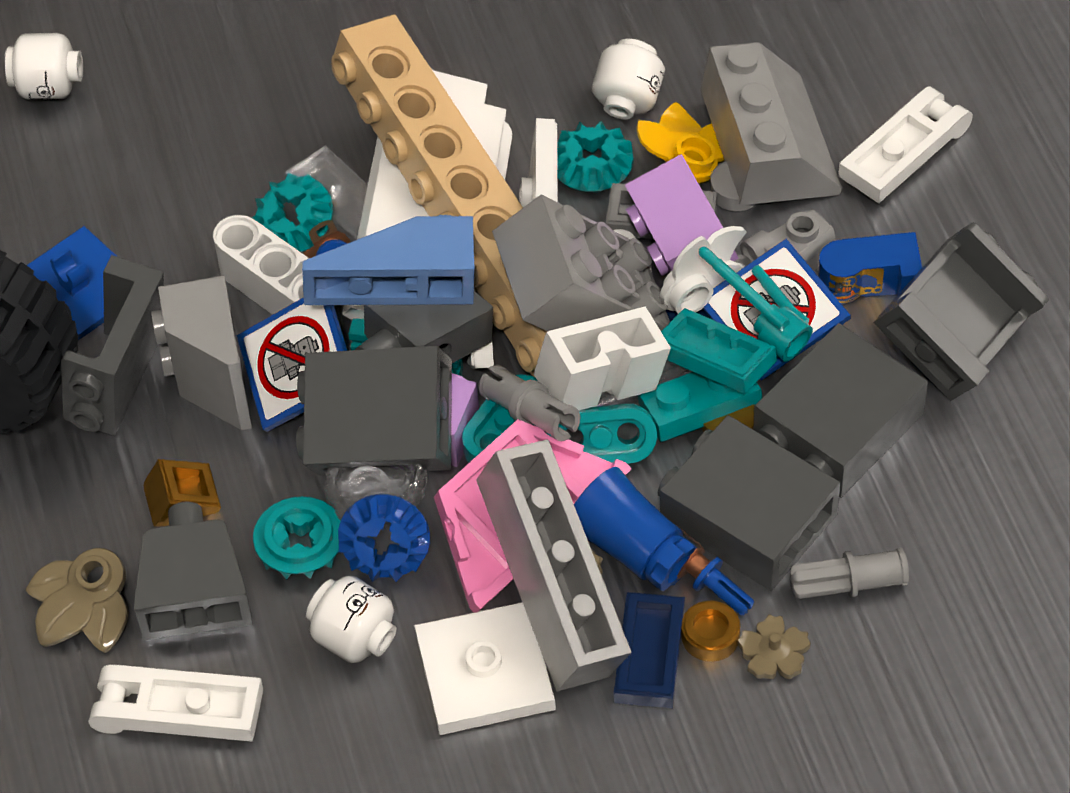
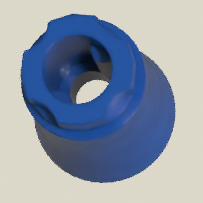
[574,467,697,591]

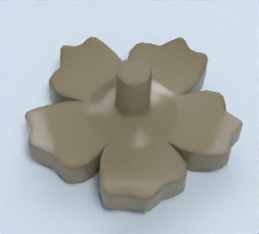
[738,614,811,679]

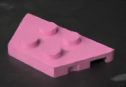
[434,419,632,613]

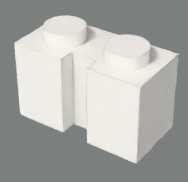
[534,306,671,411]

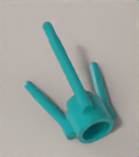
[698,247,813,362]

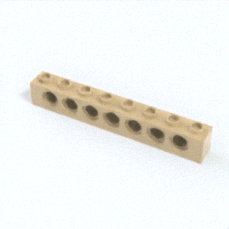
[331,14,547,377]

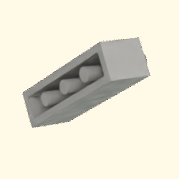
[476,439,632,692]

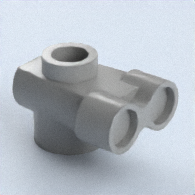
[740,209,835,271]

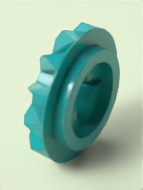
[557,121,634,192]
[251,173,333,252]
[253,497,341,580]

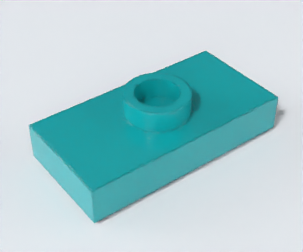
[661,308,777,394]

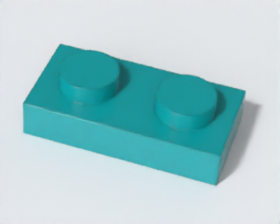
[638,372,762,442]

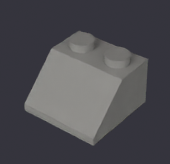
[151,275,252,430]

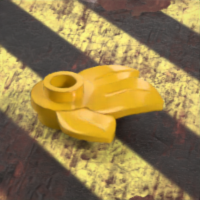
[637,102,724,183]

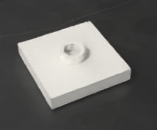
[519,118,557,208]
[414,602,556,735]

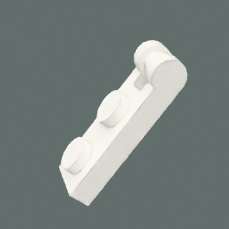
[838,86,973,203]
[89,665,263,742]

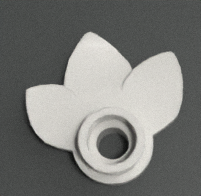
[660,226,747,314]

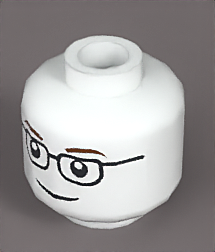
[5,33,83,100]
[592,39,665,119]
[306,576,397,663]

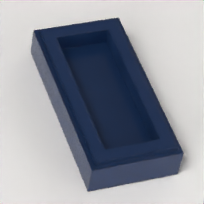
[614,592,685,709]

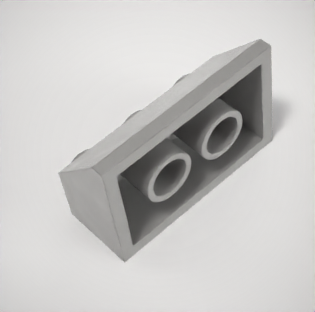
[700,42,842,205]

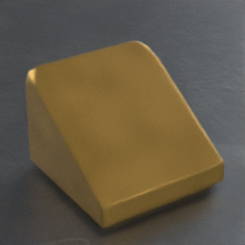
[143,459,221,527]

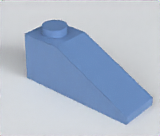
[302,215,474,305]

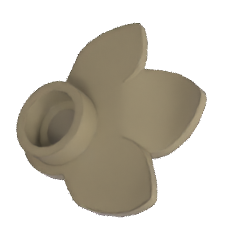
[26,548,129,653]

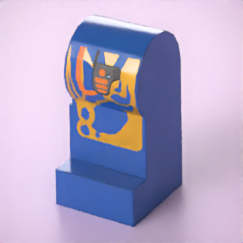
[818,232,922,304]

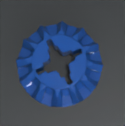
[338,494,430,582]

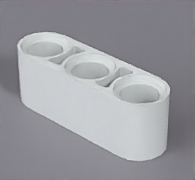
[213,215,343,327]

